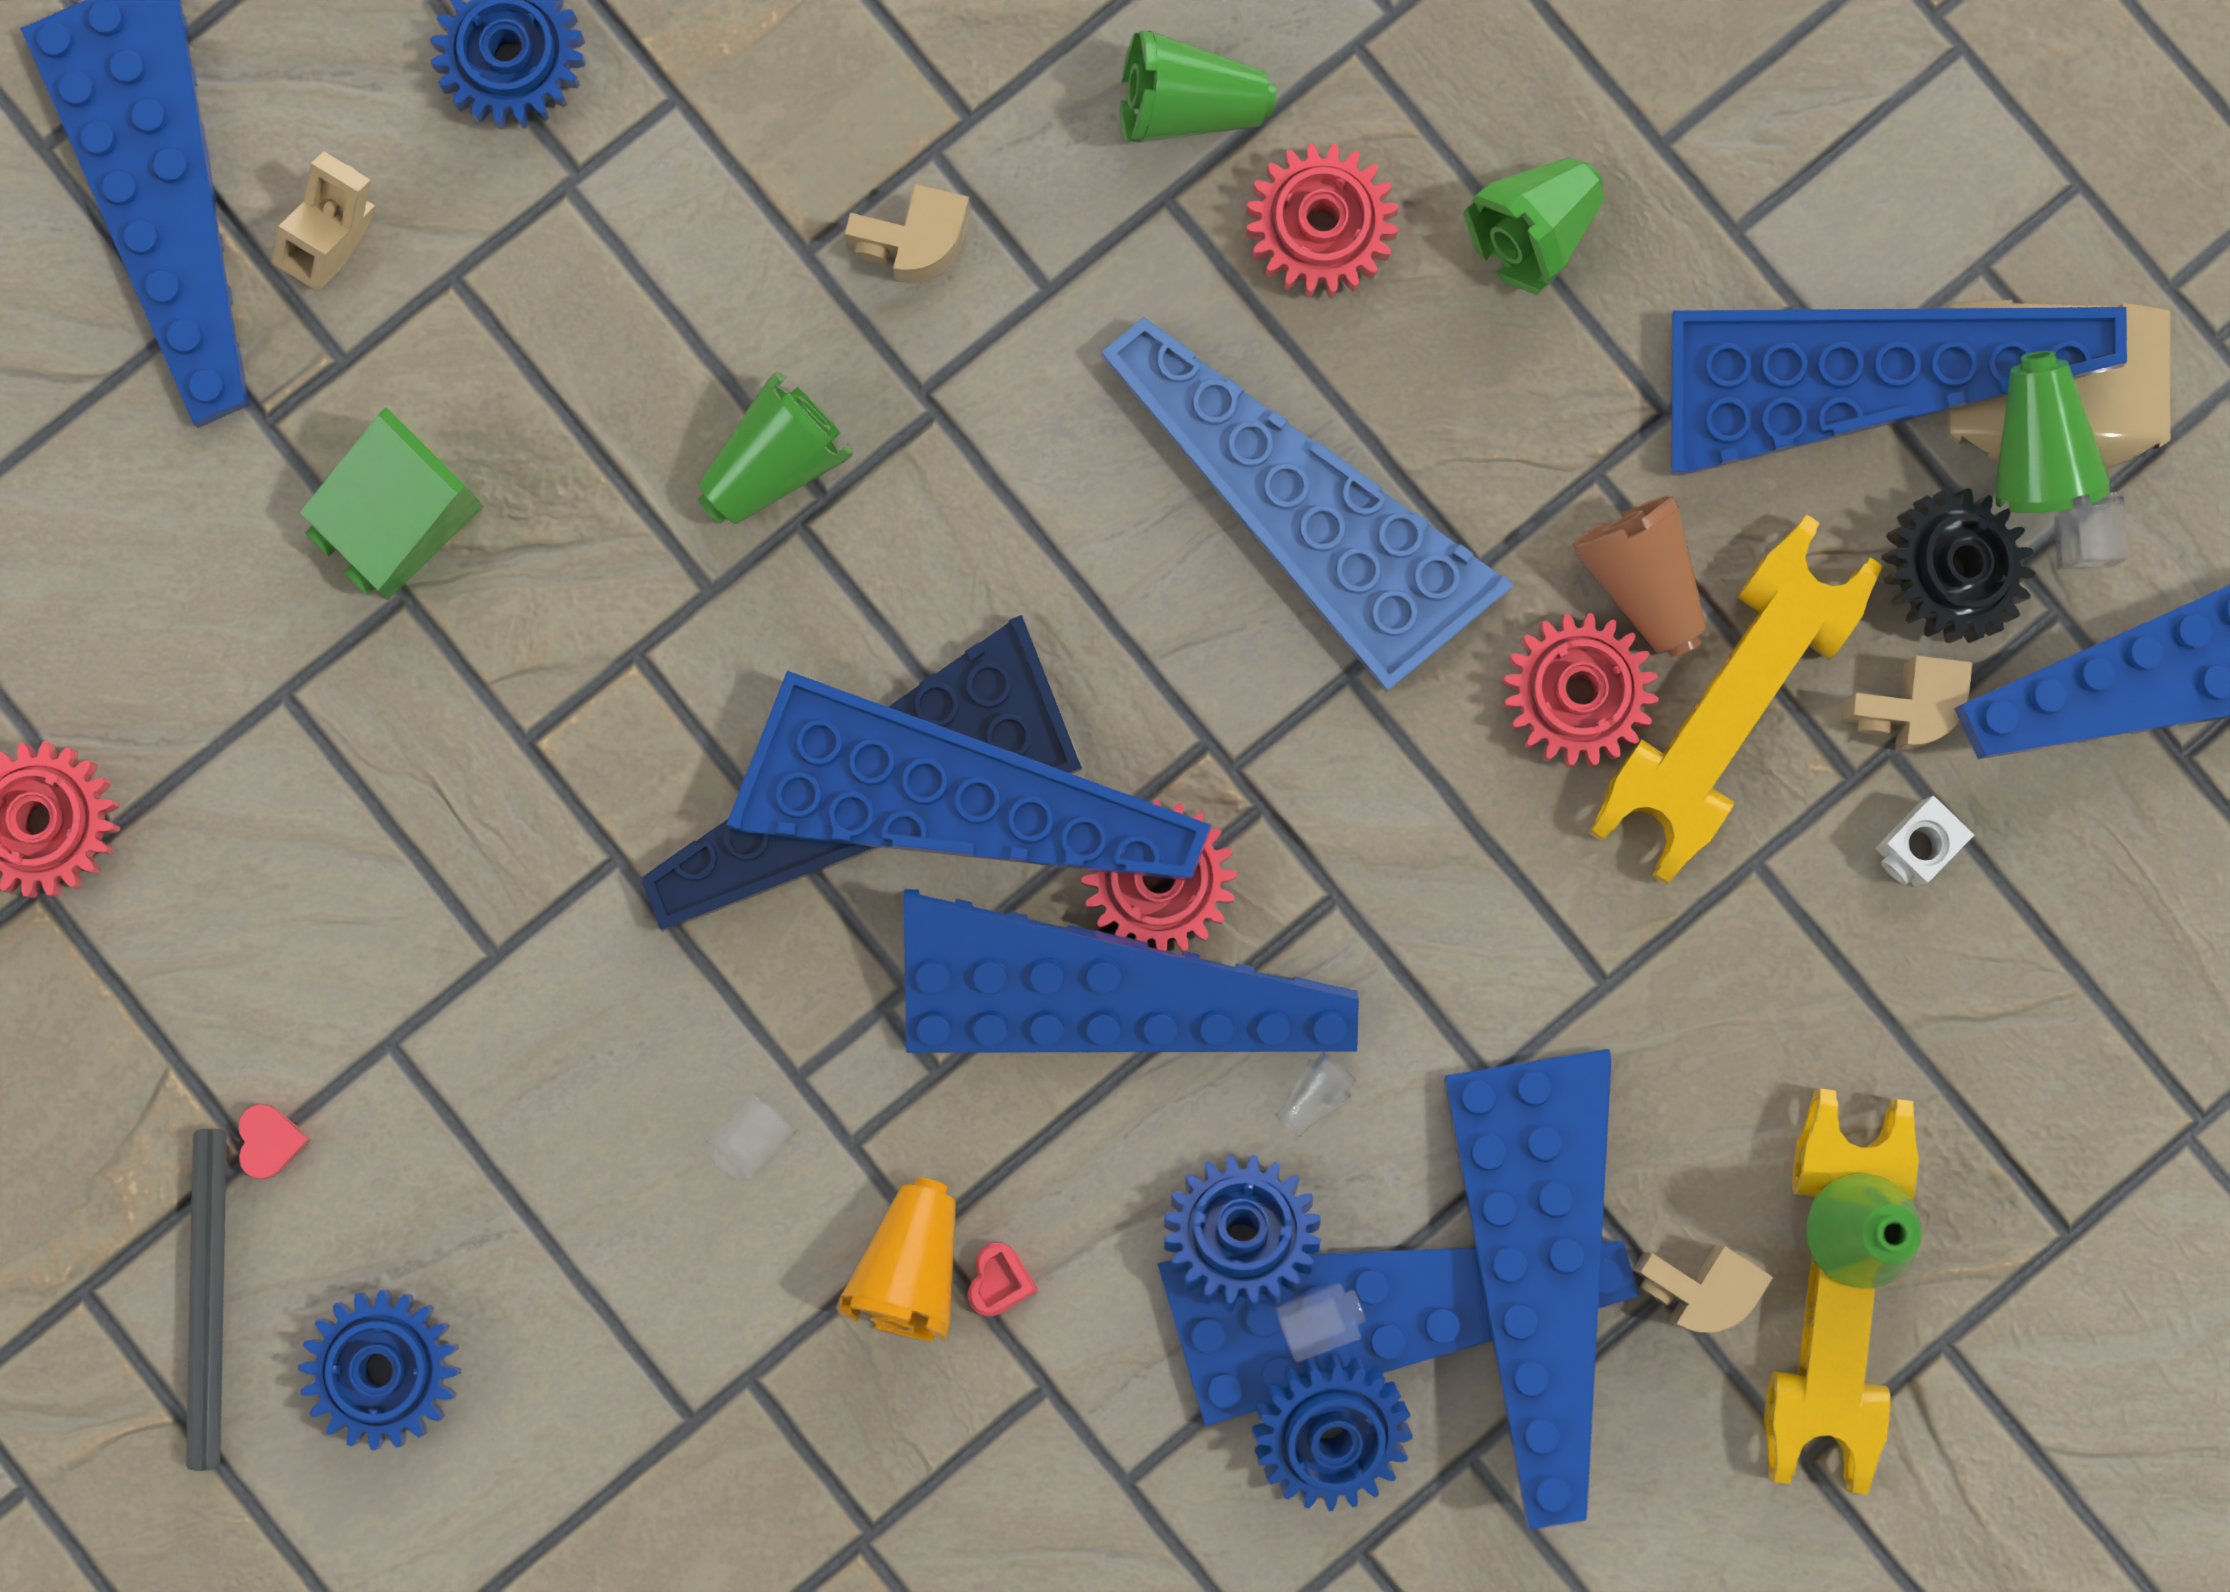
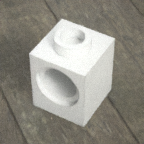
[1875,795,1974,887]

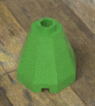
[1463,157,1605,295]

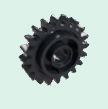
[1881,488,2035,643]

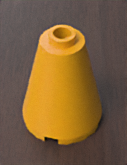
[837,1177,956,1342]

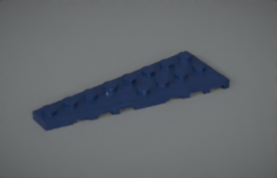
[641,615,1082,932]

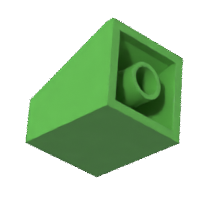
[300,407,484,599]

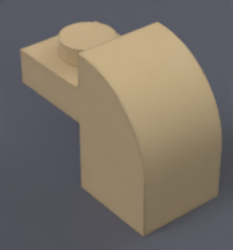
[272,151,375,292]
[845,184,971,283]
[1842,655,1972,751]
[1632,1245,1774,1333]

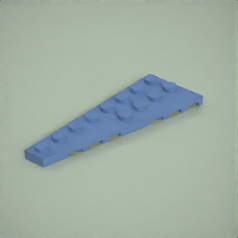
[1101,317,1514,693]

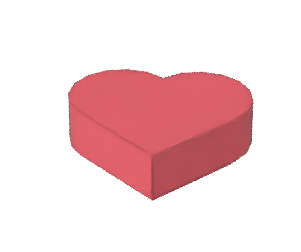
[238,1104,311,1179]
[968,1242,1038,1316]

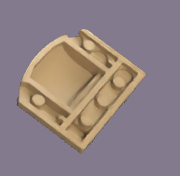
[1948,300,2170,467]

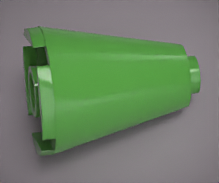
[1120,30,1276,143]
[1995,351,2110,513]
[698,372,853,524]
[1806,1174,1922,1289]

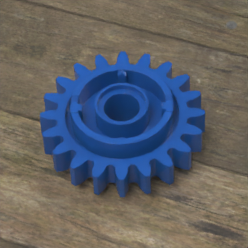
[430,0,586,129]
[1164,1155,1321,1312]
[298,1290,461,1451]
[1252,1354,1413,1511]

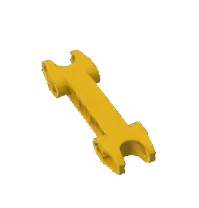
[1588,514,1883,885]
[1763,1089,1919,1495]

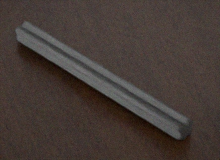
[186,1129,227,1471]

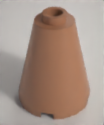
[1573,495,1706,657]

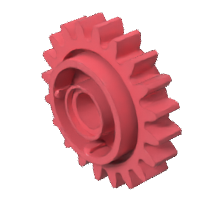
[1246,143,1398,298]
[1501,613,1658,768]
[0,741,120,898]
[1081,800,1237,952]

